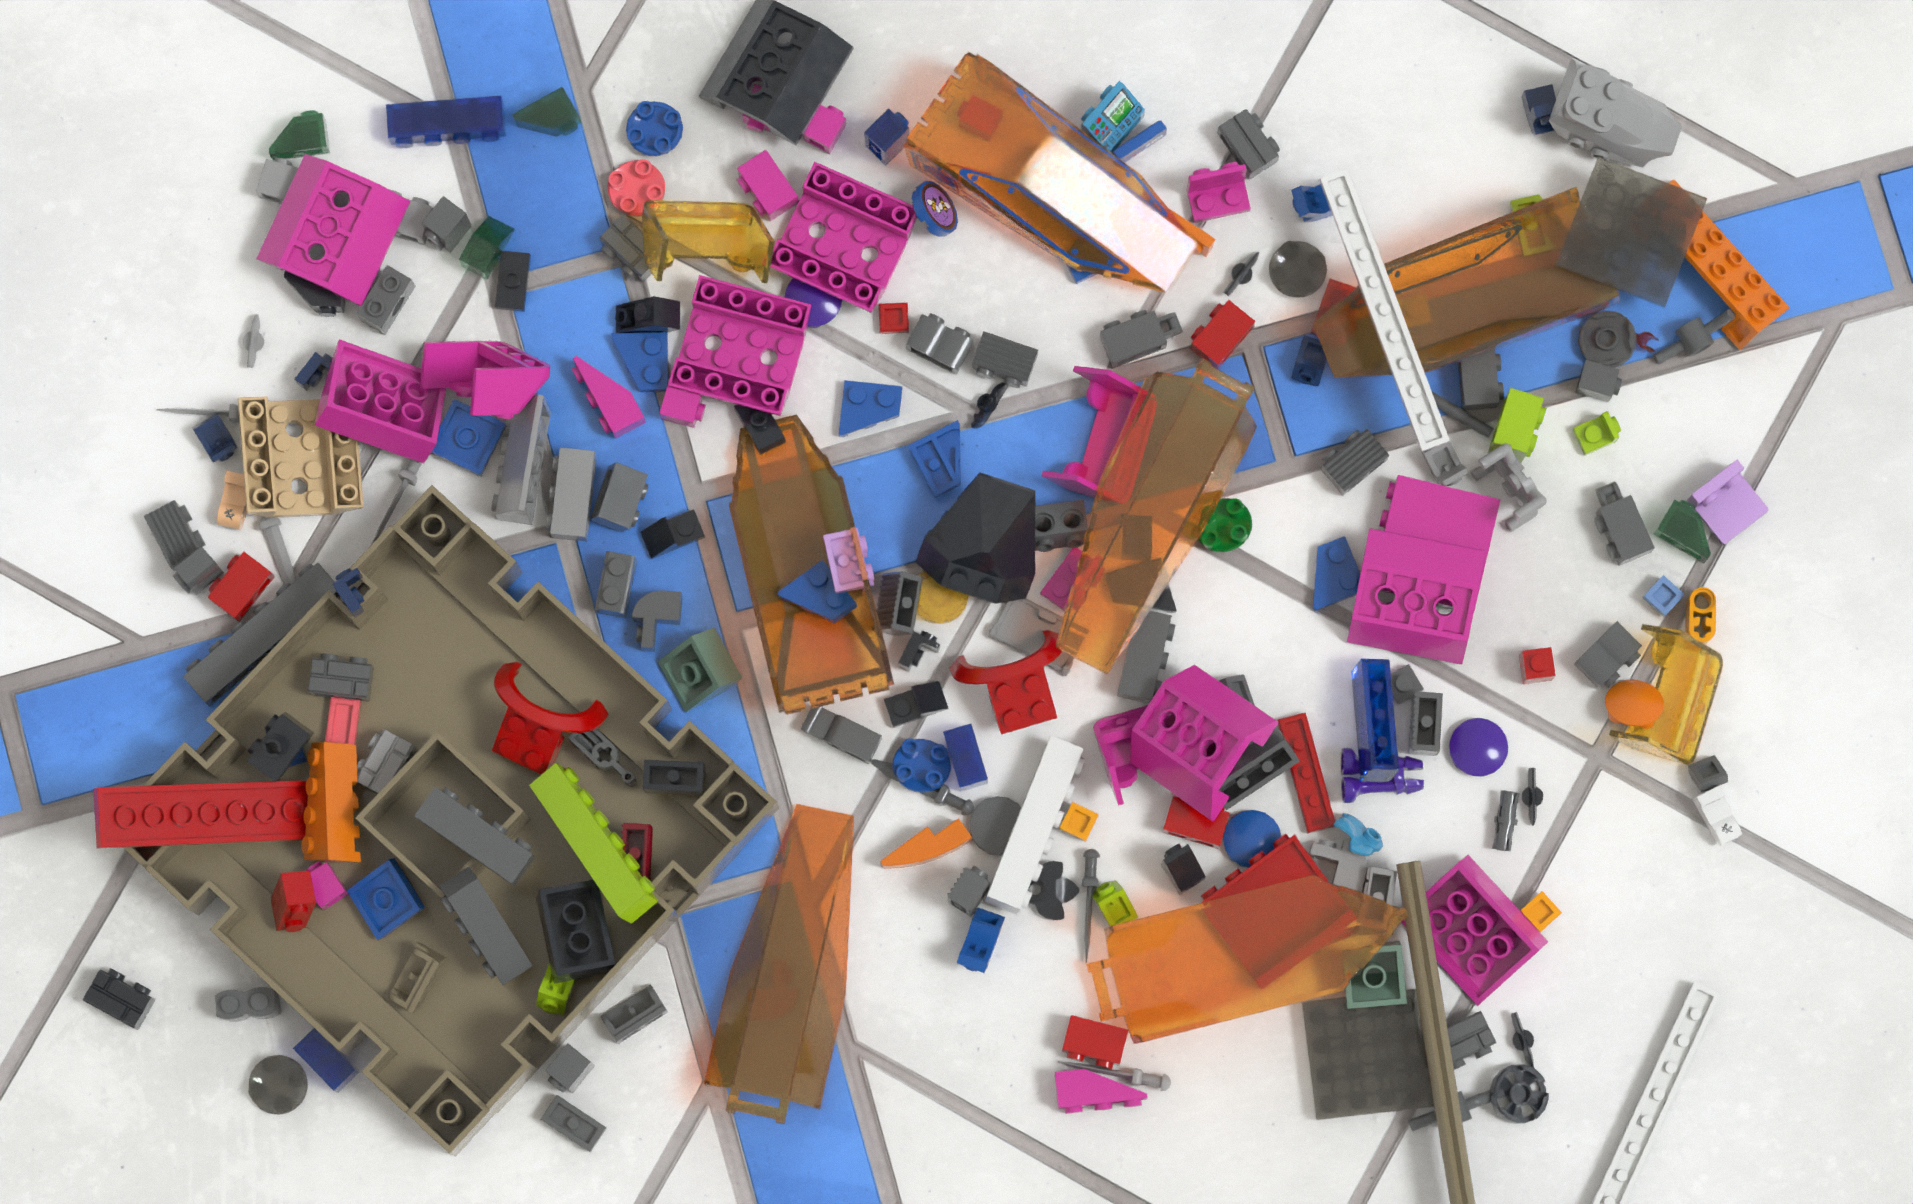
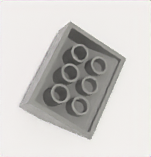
[491,395,551,525]

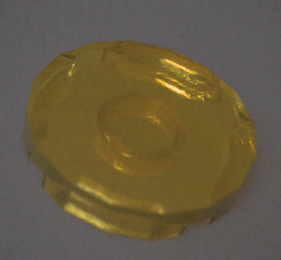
[917,571,969,624]

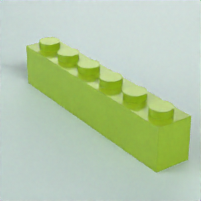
[529,763,658,924]

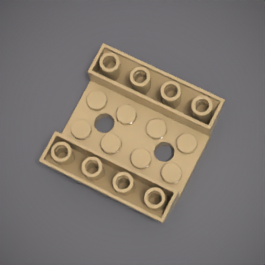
[237,396,364,518]

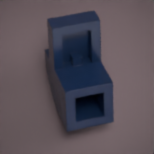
[1521,84,1556,135]

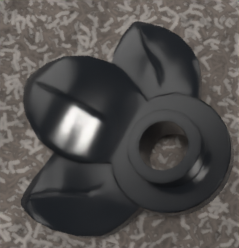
[1028,861,1080,920]

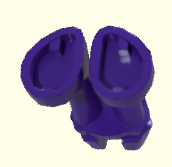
[1341,748,1424,803]

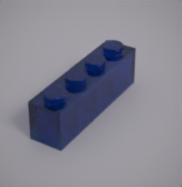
[386,96,506,148]
[1351,658,1399,782]

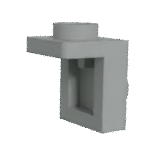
[1421,442,1468,486]

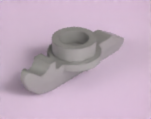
[243,314,264,368]

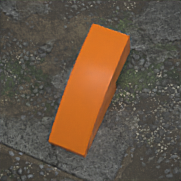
[880,818,973,869]

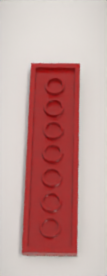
[93,780,308,849]

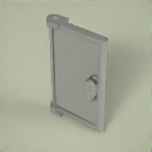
[988,599,1088,676]

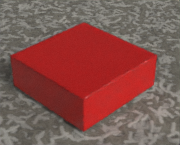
[879,302,909,334]

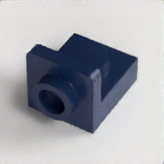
[1291,335,1332,386]
[294,352,332,391]
[332,568,365,618]

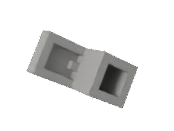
[1309,839,1367,894]

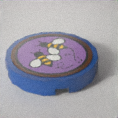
[912,181,958,237]

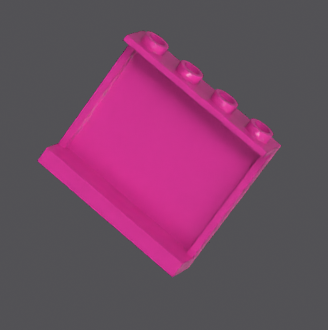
[1379,475,1501,611]

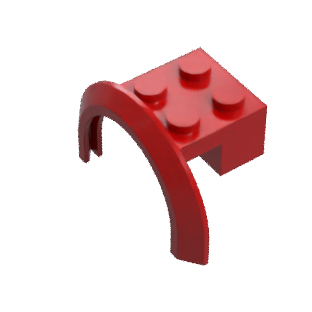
[949,630,1065,735]
[492,662,609,775]

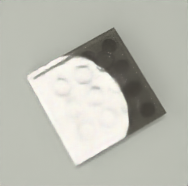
[1555,157,1707,308]
[1301,989,1435,1121]

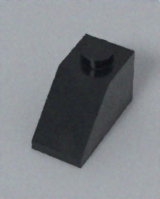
[284,271,345,317]

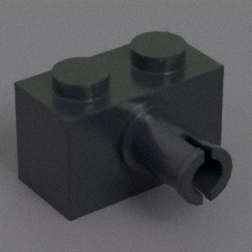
[247,712,314,782]

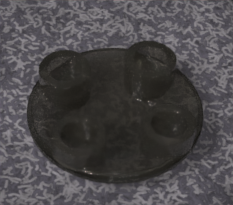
[1269,241,1327,298]
[248,1055,308,1115]

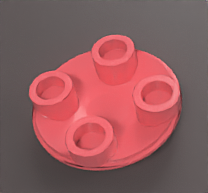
[608,159,665,216]

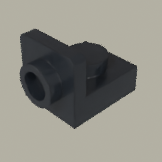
[898,631,940,672]

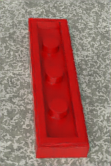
[1277,712,1335,834]

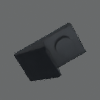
[640,509,705,559]
[884,681,949,728]

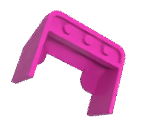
[420,340,550,419]
[1042,366,1158,504]
[1093,705,1231,806]

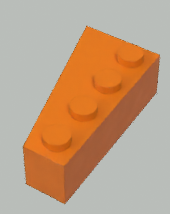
[302,742,361,863]

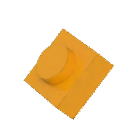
[1059,802,1099,842]
[1520,891,1562,932]

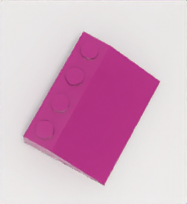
[315,339,446,464]
[1398,855,1548,1006]

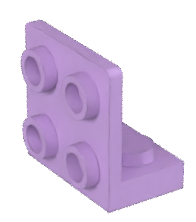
[1687,459,1769,545]
[823,528,874,595]

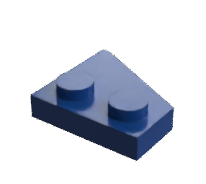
[1313,536,1360,612]

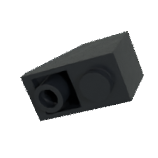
[615,296,680,333]
[1161,844,1206,895]

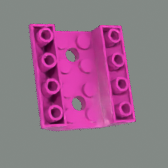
[256,154,411,306]
[765,161,917,313]
[668,275,812,416]
[1347,528,1485,665]
[1130,664,1279,822]

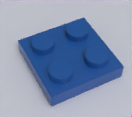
[431,399,507,477]
[347,858,425,940]

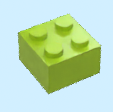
[1488,388,1547,463]

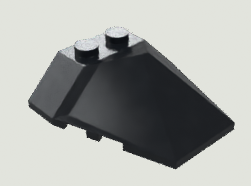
[915,472,1036,604]

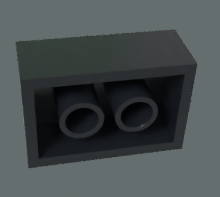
[536,880,616,984]

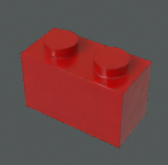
[1190,300,1256,370]
[208,551,275,622]
[1162,796,1230,849]
[271,871,316,932]
[1062,1015,1128,1070]

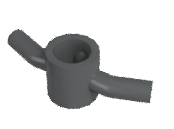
[1653,310,1735,365]
[1408,1090,1490,1131]

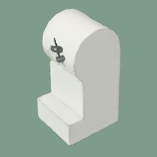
[1693,786,1742,846]

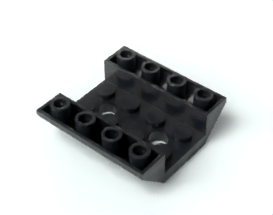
[699,0,854,146]

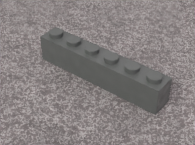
[183,563,340,706]

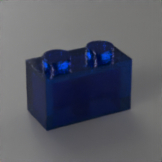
[864,108,910,166]
[943,724,988,792]
[293,1028,359,1093]

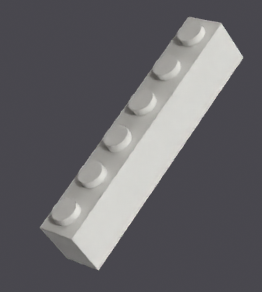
[984,735,1085,915]

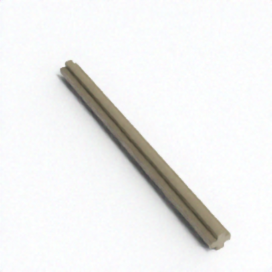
[1396,861,1475,1204]

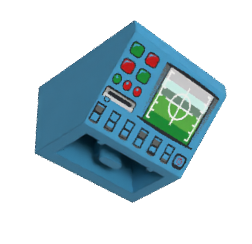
[1080,81,1145,159]

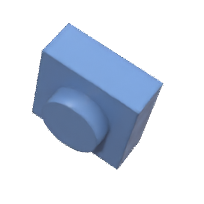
[1642,575,1685,617]

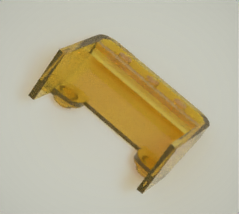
[642,200,775,283]
[1609,624,1723,764]

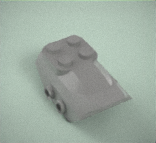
[1549,57,1682,168]

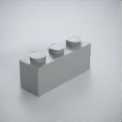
[546,448,597,542]

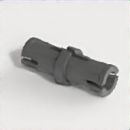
[1492,790,1520,852]

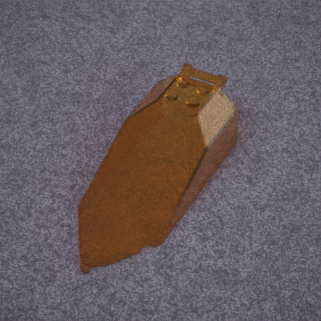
[1086,875,1408,1044]

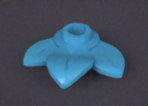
[1333,813,1383,856]

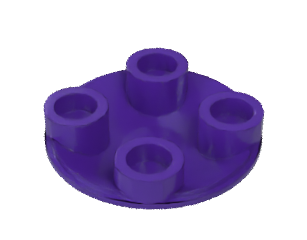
[784,278,842,328]
[1449,718,1508,776]

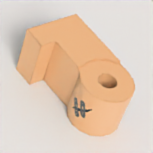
[217,470,247,530]

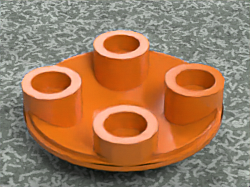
[1605,680,1664,729]

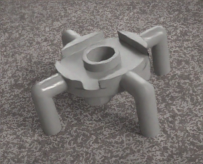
[1470,443,1547,532]

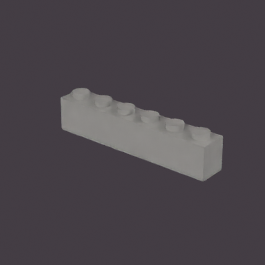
[256,158,433,245]

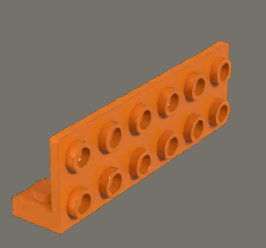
[1624,180,1789,350]

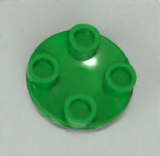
[1195,498,1252,552]

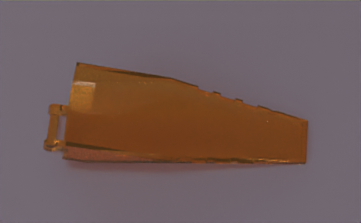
[1056,358,1257,674]
[704,804,854,1125]

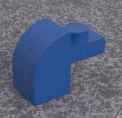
[1291,184,1332,222]
[957,907,1005,973]

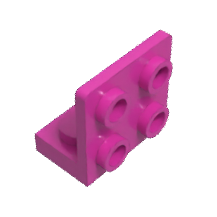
[1186,162,1251,223]
[1040,548,1105,614]

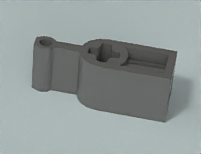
[801,703,882,764]
[568,729,637,787]

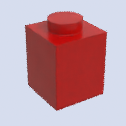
[1519,647,1556,684]

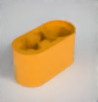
[1685,587,1716,646]

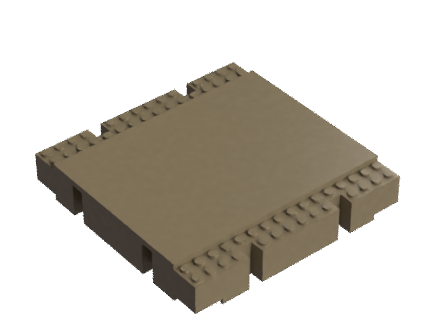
[124,485,779,1157]

